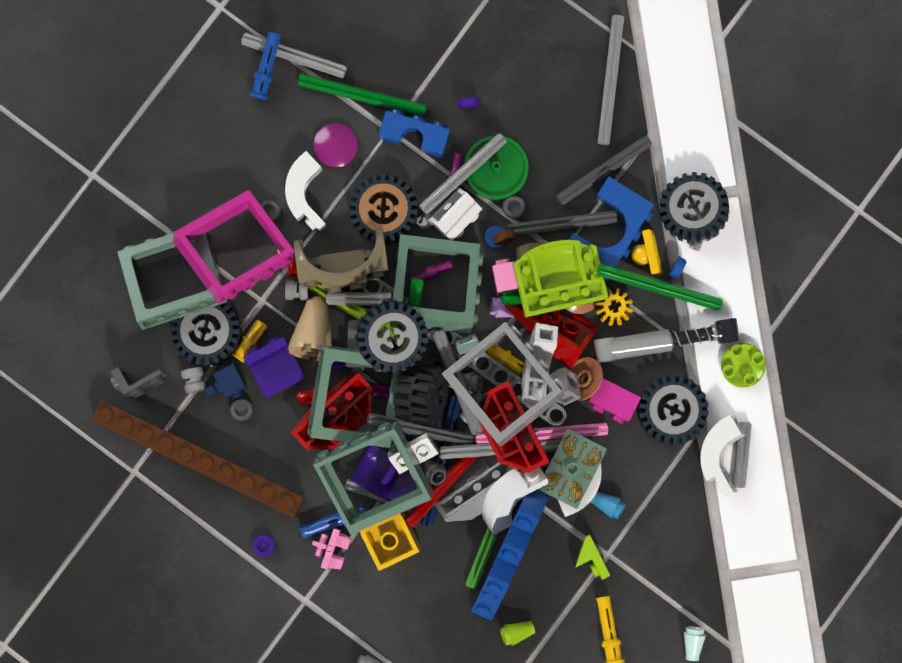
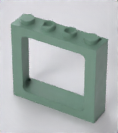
[117,231,227,330]
[390,234,483,334]
[307,345,401,448]
[313,421,433,535]

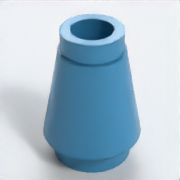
[591,491,626,520]

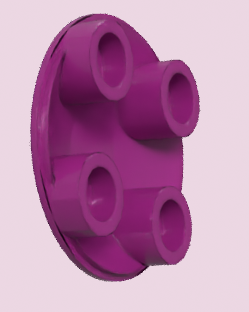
[314,123,358,167]

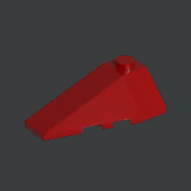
[504,304,598,368]

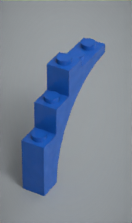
[471,489,550,621]

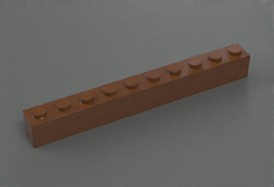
[91,400,305,518]

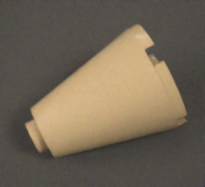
[288,297,332,361]

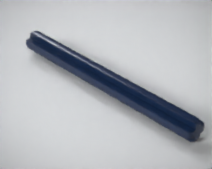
[421,395,461,527]

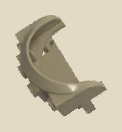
[294,228,389,293]

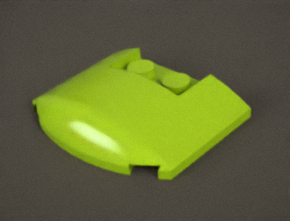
[513,240,609,317]

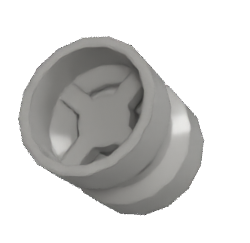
[285,278,309,301]
[181,367,207,394]

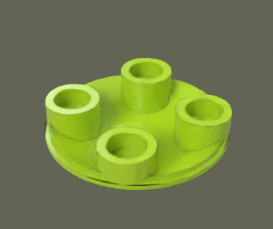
[721,343,766,388]

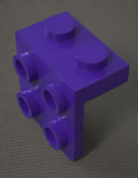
[243,336,304,397]

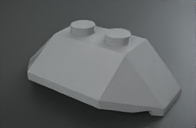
[435,456,521,522]

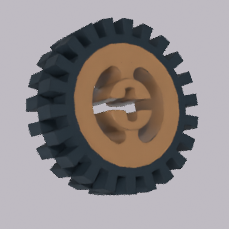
[349,173,419,244]

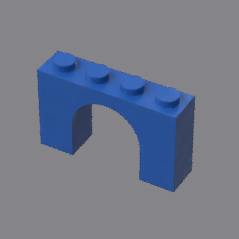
[569,177,655,282]

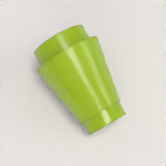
[500,621,535,646]

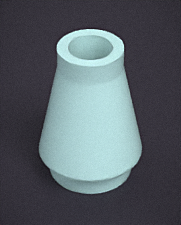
[684,626,706,661]

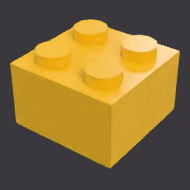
[359,512,422,571]

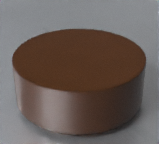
[493,229,516,246]

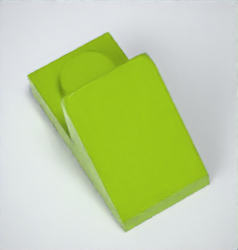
[575,535,610,580]

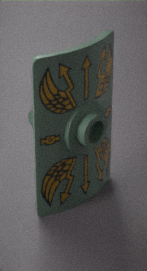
[539,429,607,508]

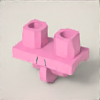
[311,528,351,569]

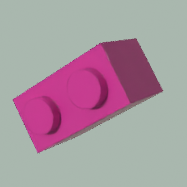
[588,378,641,424]

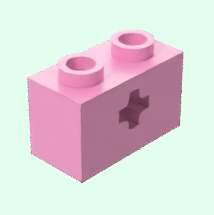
[492,259,519,297]

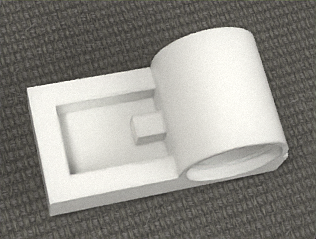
[388,433,439,474]

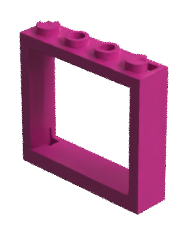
[173,190,295,304]

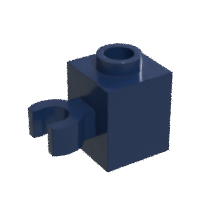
[204,364,248,400]

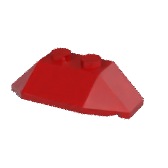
[291,372,373,450]
[479,381,549,473]

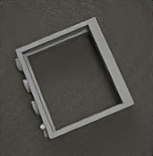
[442,322,564,447]

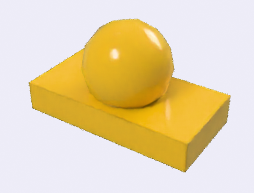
[631,229,663,276]

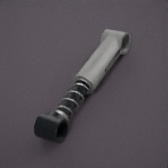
[593,318,740,363]

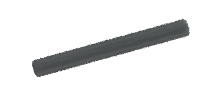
[556,136,652,205]
[507,211,617,236]
[366,413,474,445]

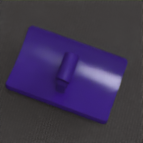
[350,445,417,511]

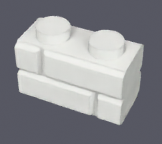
[429,188,482,241]

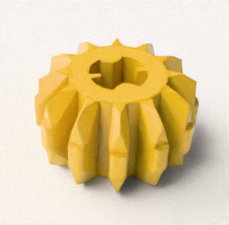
[595,288,633,326]

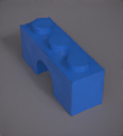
[378,109,450,158]

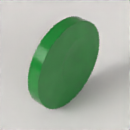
[465,136,529,201]

